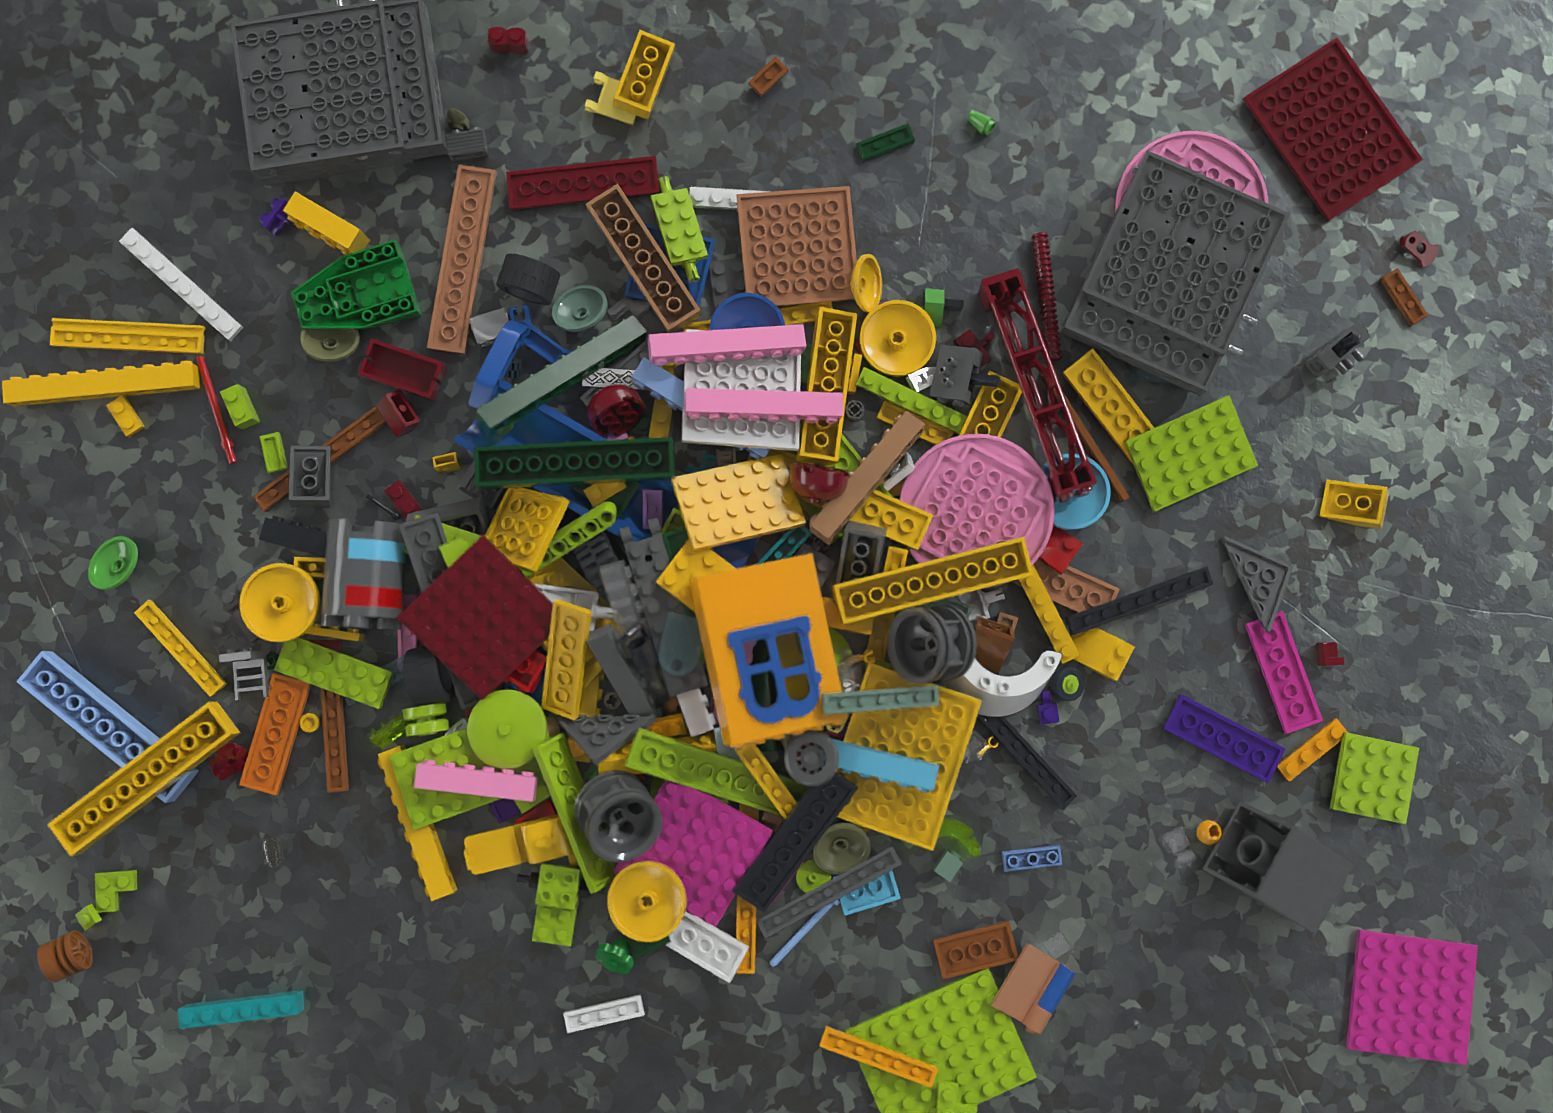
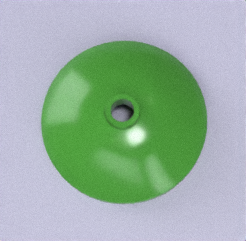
[88,536,138,590]

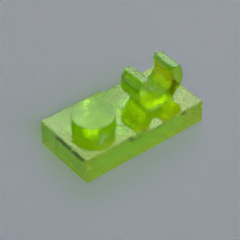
[369,713,411,749]

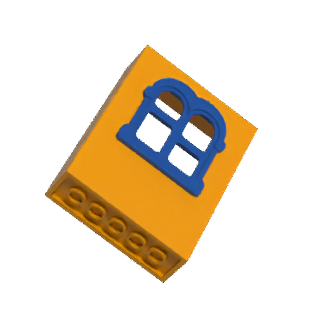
[689,554,847,749]

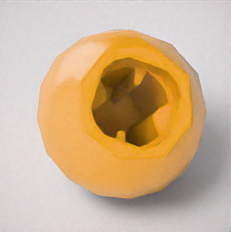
[1196,820,1222,845]

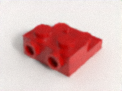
[503,650,547,694]

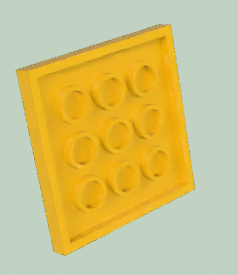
[485,487,569,572]

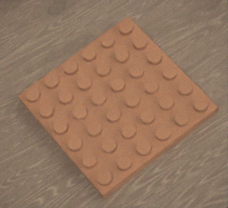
[736,186,857,307]

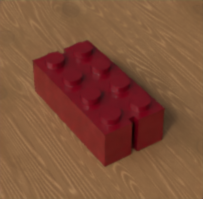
[358,338,448,402]

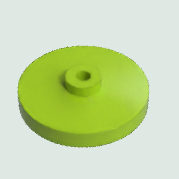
[796,859,831,893]

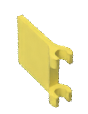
[585,71,636,125]

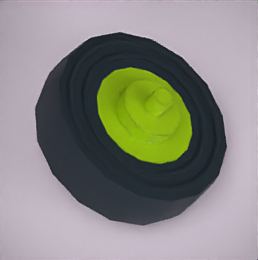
[1051,666,1085,702]

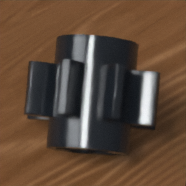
[809,533,833,553]

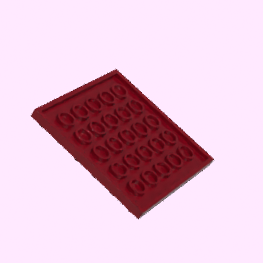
[396,534,553,700]

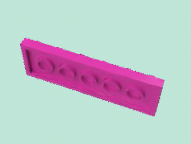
[1245,611,1323,734]

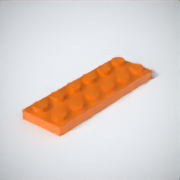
[239,673,311,795]

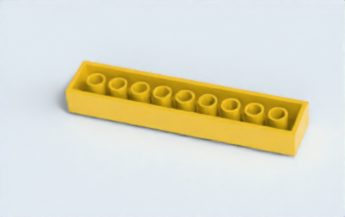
[831,537,1034,624]
[47,702,240,856]

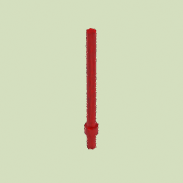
[196,356,237,464]

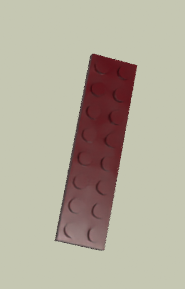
[506,156,660,211]

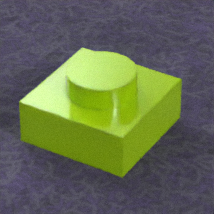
[75,904,102,931]

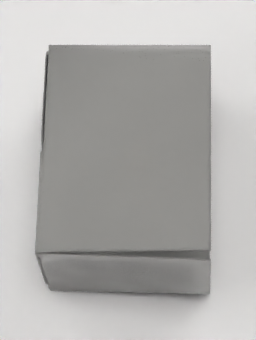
[469,308,510,348]

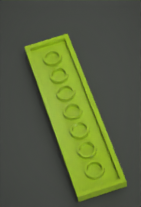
[532,732,617,894]

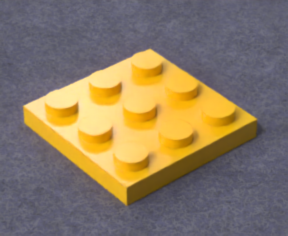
[655,539,736,613]

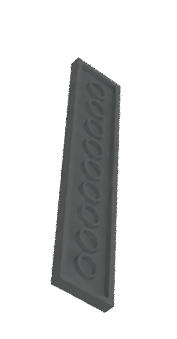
[399,512,497,709]

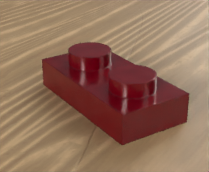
[384,480,423,519]

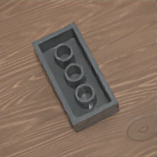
[833,521,887,599]

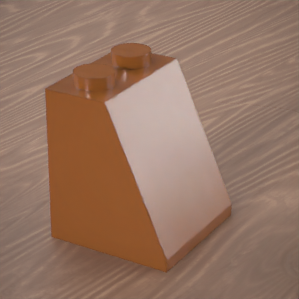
[973,615,1015,675]

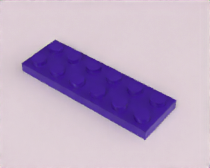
[1162,694,1286,783]

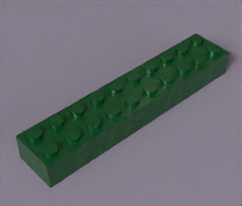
[474,437,676,489]

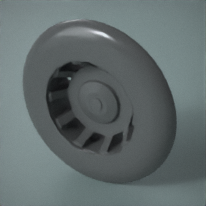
[784,730,839,786]

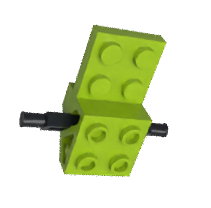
[517,863,605,946]

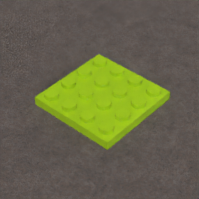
[1330,732,1419,824]

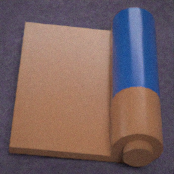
[991,943,1076,1036]

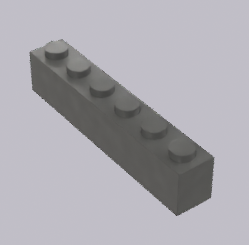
[587,624,665,718]

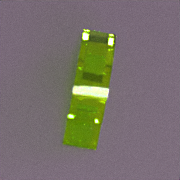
[937,817,981,858]

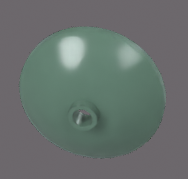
[552,285,608,332]

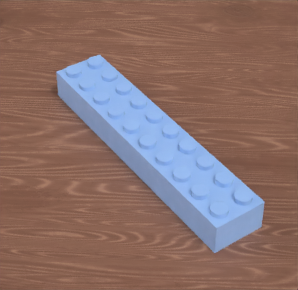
[17,651,199,803]

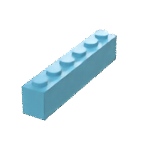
[820,739,939,792]

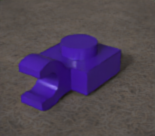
[1036,690,1060,725]

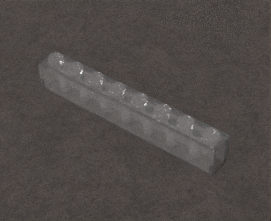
[600,560,669,705]

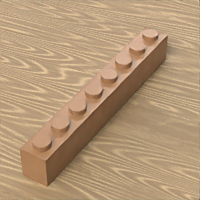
[810,411,925,545]

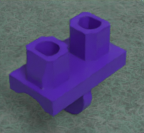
[260,198,292,236]

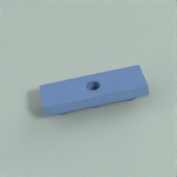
[1001,845,1062,872]

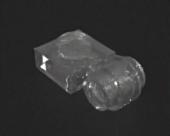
[1163,826,1196,867]

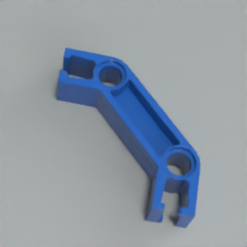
[509,305,573,364]
[468,320,529,408]

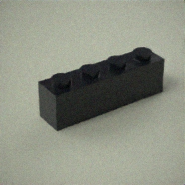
[259,516,327,557]

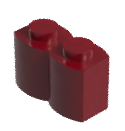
[487,27,529,55]

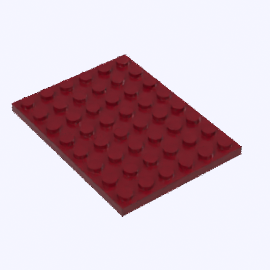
[1242,37,1423,222]

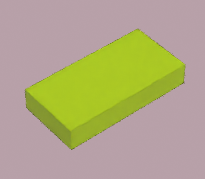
[260,432,288,474]

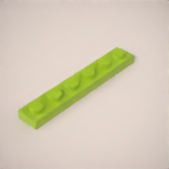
[855,367,967,434]

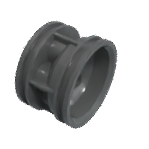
[887,605,976,684]
[575,770,662,862]

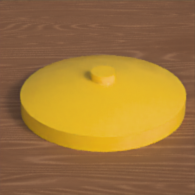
[859,300,936,377]
[240,563,320,642]
[607,861,687,942]

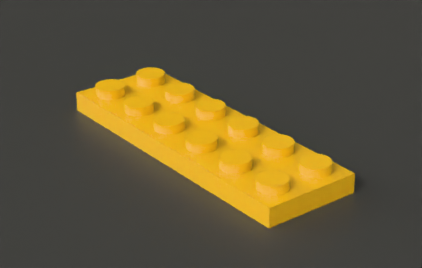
[1062,348,1154,462]
[541,599,592,720]

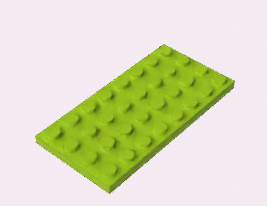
[389,703,550,830]

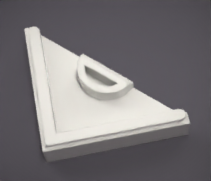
[883,452,915,491]

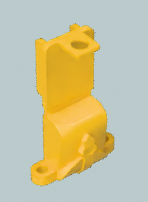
[464,814,579,875]

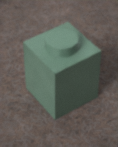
[932,849,963,882]

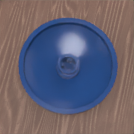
[709,293,785,331]

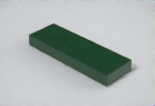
[856,123,915,162]

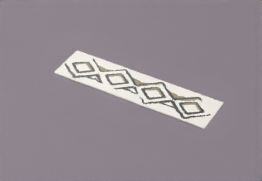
[582,368,647,390]

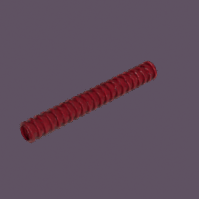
[1031,232,1062,362]

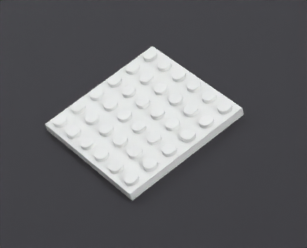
[681,329,801,451]

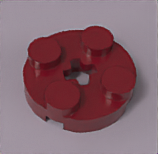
[208,743,248,780]

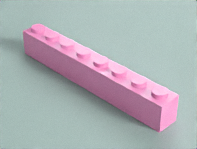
[647,324,806,366]
[684,388,843,423]

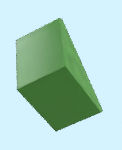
[923,288,944,328]

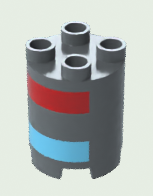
[321,519,406,630]

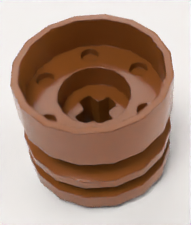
[37,930,93,983]

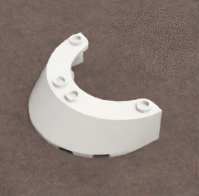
[942,651,1062,717]

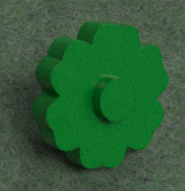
[595,938,634,974]

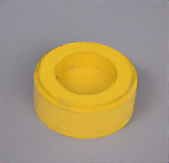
[299,713,321,733]

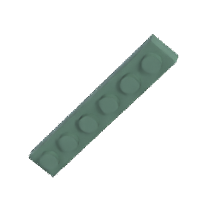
[822,685,939,714]

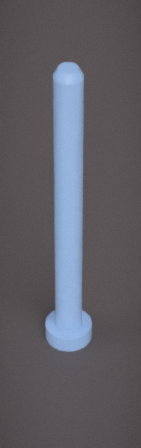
[769,899,840,967]

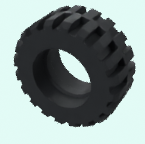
[574,530,638,606]

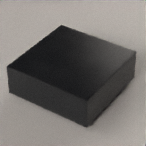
[944,299,964,312]

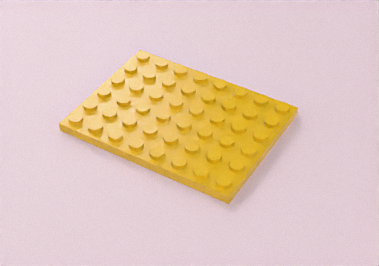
[836,663,982,851]

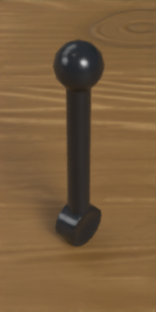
[366,494,400,520]

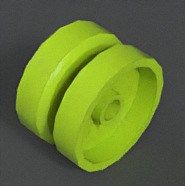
[402,703,449,737]

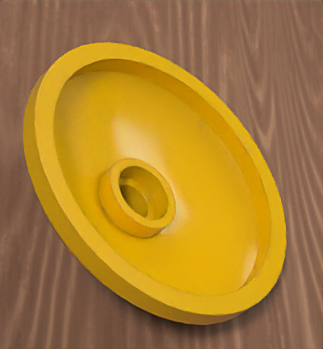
[850,254,882,312]

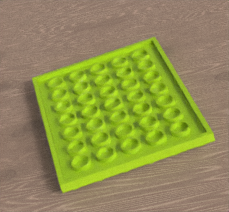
[845,968,1037,1113]

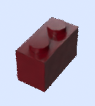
[377,390,420,438]

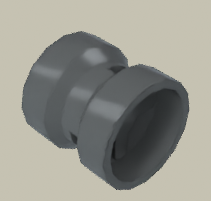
[845,400,865,422]

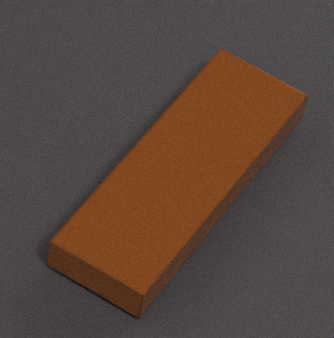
[1380,268,1429,327]

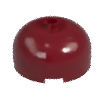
[586,384,646,438]
[789,462,849,503]

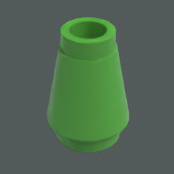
[967,110,996,136]

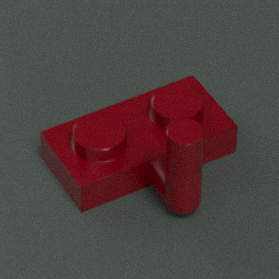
[954,329,995,368]

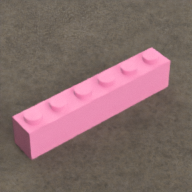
[414,760,539,802]

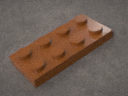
[933,920,1018,979]

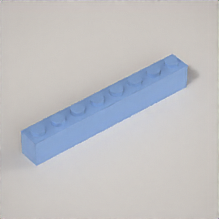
[632,357,770,460]

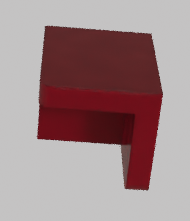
[1317,642,1344,666]

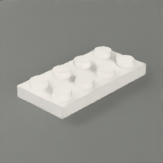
[666,911,749,983]

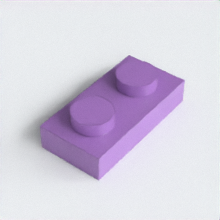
[643,490,664,529]

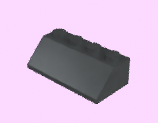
[406,496,490,536]

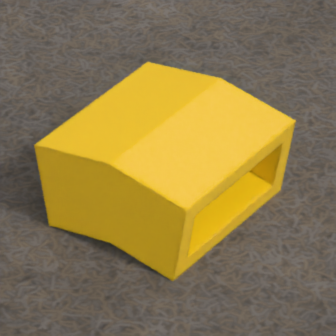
[432,452,463,474]

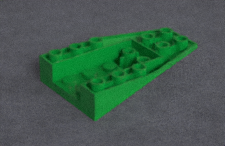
[291,240,422,329]

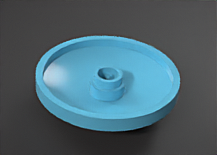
[1041,454,1111,530]

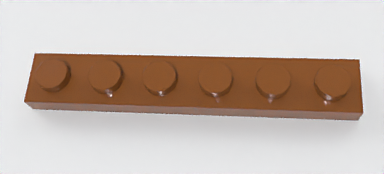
[320,688,349,792]

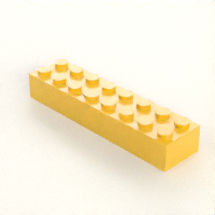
[796,307,857,466]

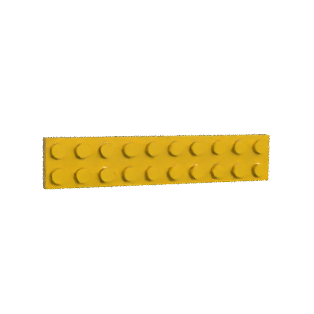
[747,449,934,551]

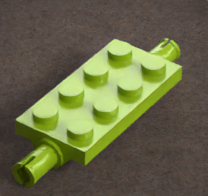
[650,176,708,283]

